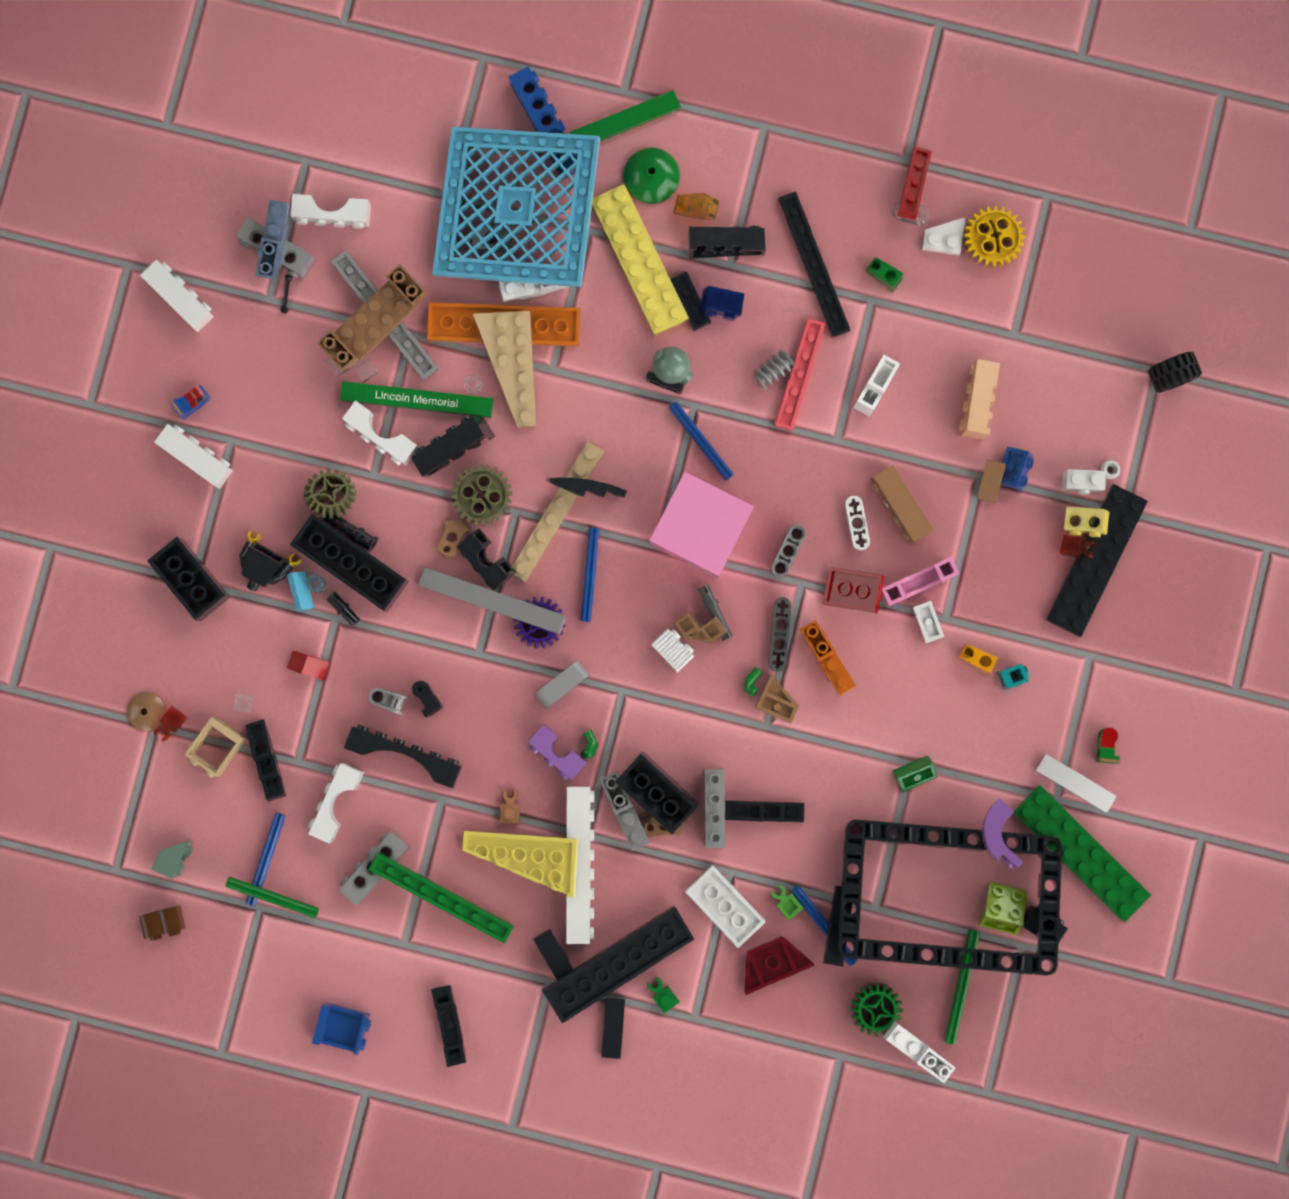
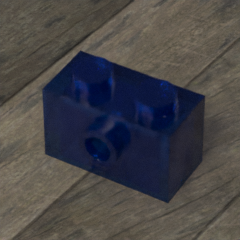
[700,286,745,321]

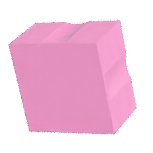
[649,472,754,579]

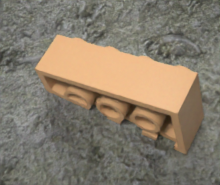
[958,359,1000,441]

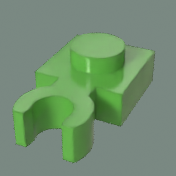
[770,884,804,920]

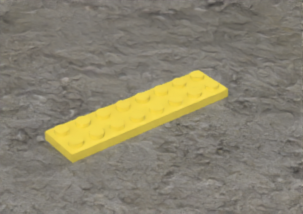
[592,184,689,336]

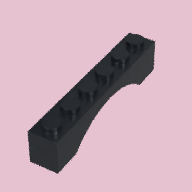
[344,724,462,789]

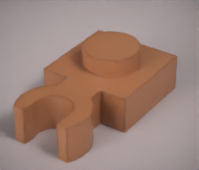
[500,790,520,823]

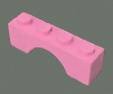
[881,557,959,607]

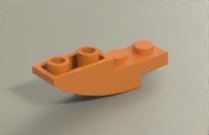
[799,620,856,696]

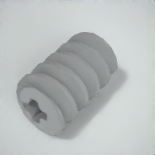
[753,350,795,391]

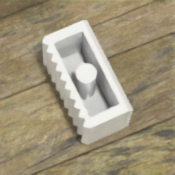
[651,628,694,672]

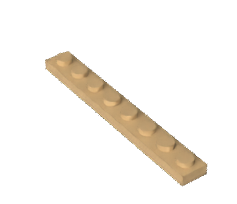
[512,442,604,582]

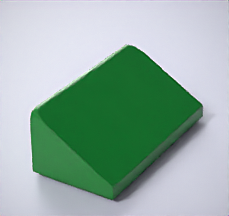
[893,756,937,792]

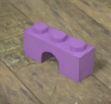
[528,724,587,780]

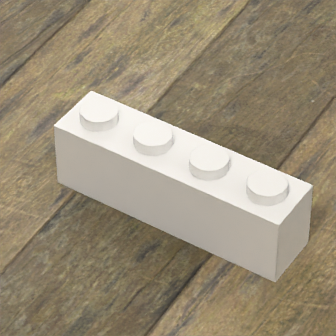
[140,259,214,332]
[154,424,233,489]

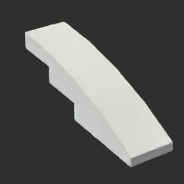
[1036,754,1117,813]

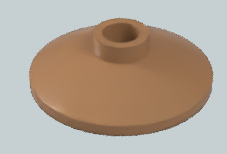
[127,693,166,731]

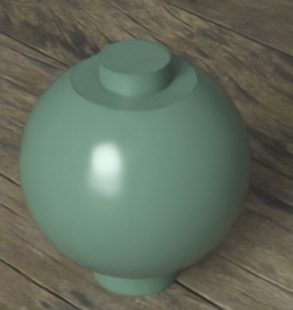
[653,347,693,384]

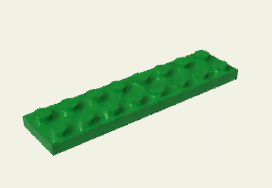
[1013,785,1151,923]

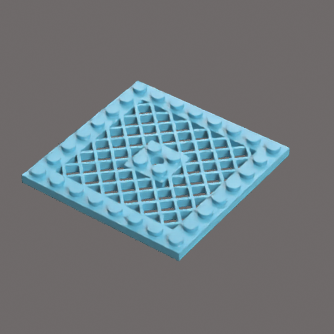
[432,127,600,288]

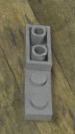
[599,771,650,851]

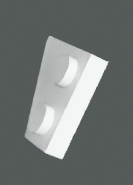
[922,218,966,256]

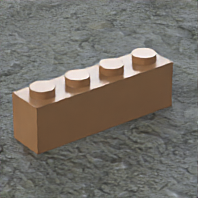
[871,465,933,544]

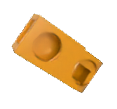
[958,644,998,674]

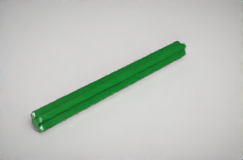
[944,929,980,1045]

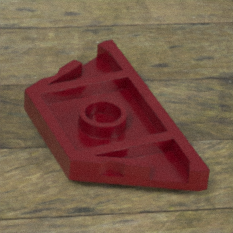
[744,936,814,995]

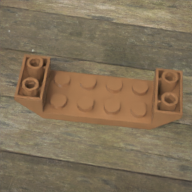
[317,264,426,371]

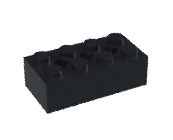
[147,537,230,621]

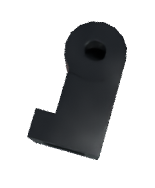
[412,681,444,718]

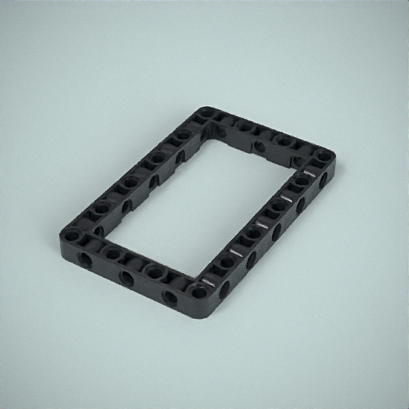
[837,819,1062,976]

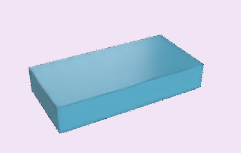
[287,571,314,611]

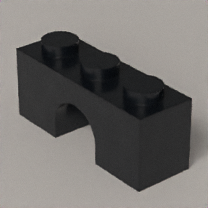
[456,528,516,590]

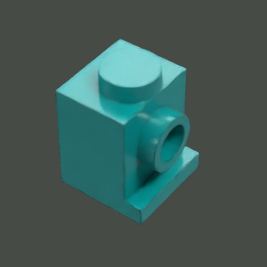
[997,663,1030,690]

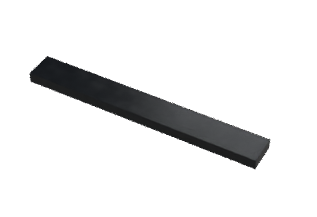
[778,191,851,338]

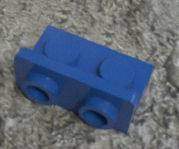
[1001,446,1034,492]

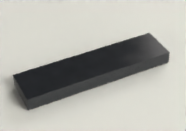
[823,885,853,967]

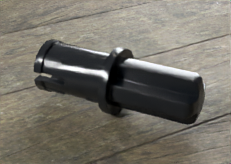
[327,592,360,626]

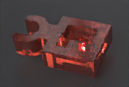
[1059,535,1097,558]
[154,706,188,741]

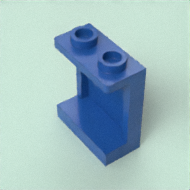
[312,1002,372,1055]

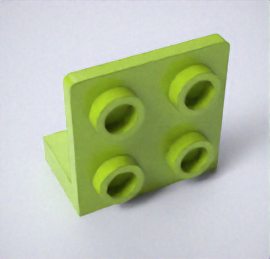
[979,882,1027,935]

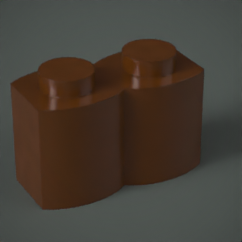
[139,905,185,941]

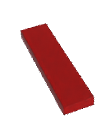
[897,146,932,220]

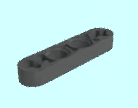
[769,597,791,672]

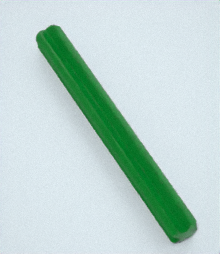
[225,877,319,918]

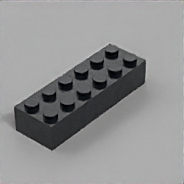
[290,514,409,612]

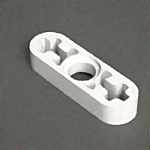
[845,496,870,551]

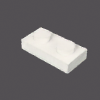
[912,601,944,644]

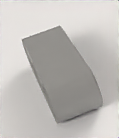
[771,525,806,578]
[534,660,590,710]

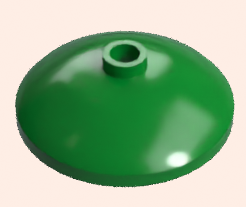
[624,148,680,204]

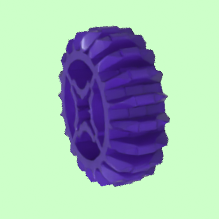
[513,597,565,648]

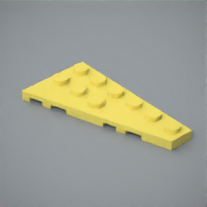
[463,831,578,898]

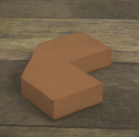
[674,611,727,644]

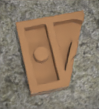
[756,674,799,724]

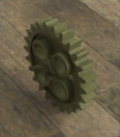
[450,464,513,527]

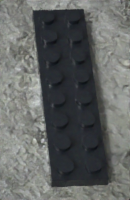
[1045,484,1148,638]
[541,906,695,1024]

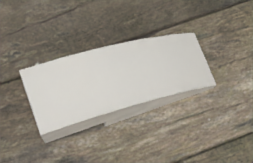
[853,355,900,417]

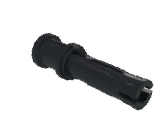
[323,514,379,552]

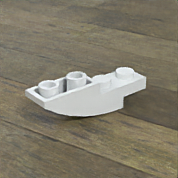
[498,282,567,302]
[884,1022,956,1083]

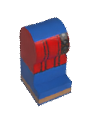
[170,385,210,420]

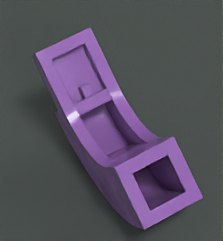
[982,798,1023,869]

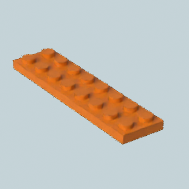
[427,302,581,347]

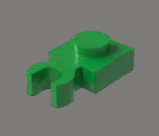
[648,976,680,1014]

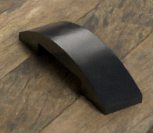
[431,985,467,1067]

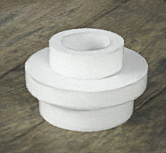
[1101,460,1120,479]

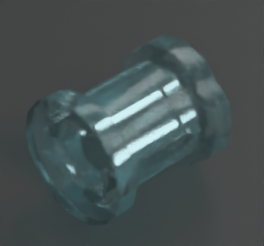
[306,574,326,593]

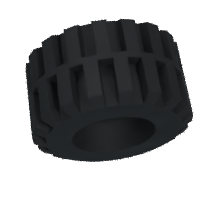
[1147,352,1202,393]

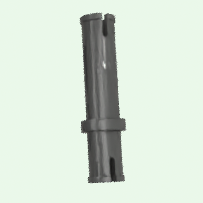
[698,584,733,641]

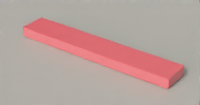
[774,318,826,432]

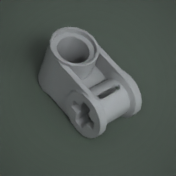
[368,688,408,715]

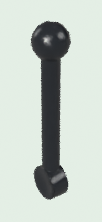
[280,274,292,314]

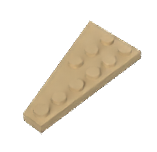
[473,311,537,427]

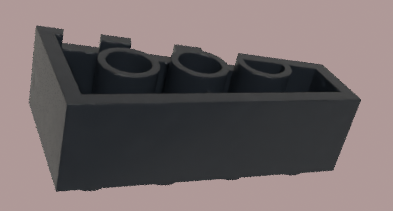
[688,225,766,259]
[411,415,495,477]

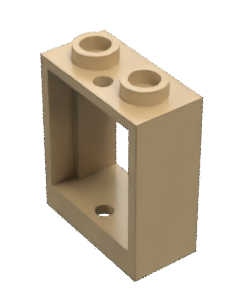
[185,717,247,778]

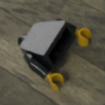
[239,531,301,591]

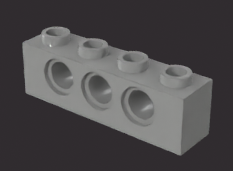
[236,217,316,279]
[704,769,725,848]
[339,831,410,906]

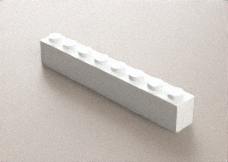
[566,786,594,944]

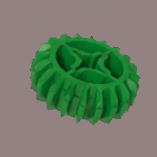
[850,983,903,1037]

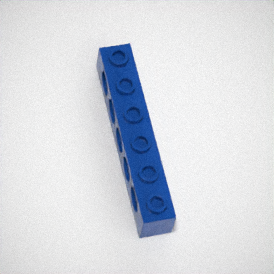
[508,66,578,180]

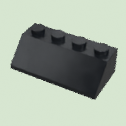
[615,751,700,835]

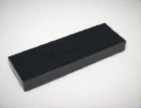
[670,272,711,331]
[601,998,625,1059]

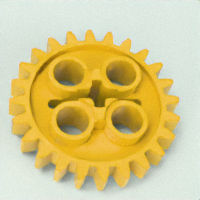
[963,205,1026,268]

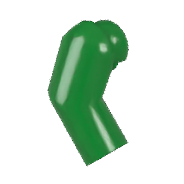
[744,667,762,697]
[581,730,598,759]

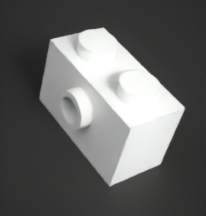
[1062,469,1106,495]

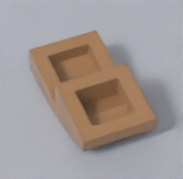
[977,459,1006,503]

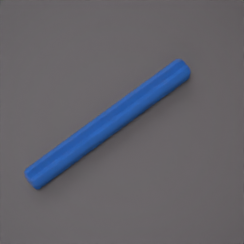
[669,402,733,480]
[581,527,599,622]
[246,813,285,906]
[791,885,858,966]

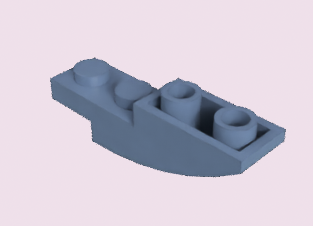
[256,200,290,280]

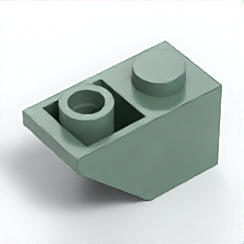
[151,840,193,879]

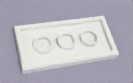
[685,864,766,948]

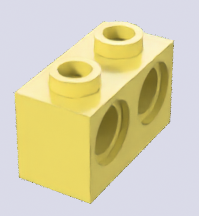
[1064,507,1109,537]

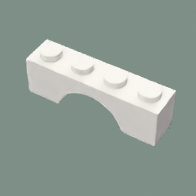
[291,194,371,229]
[342,400,419,466]
[308,763,364,844]

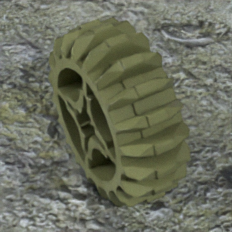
[304,468,356,519]

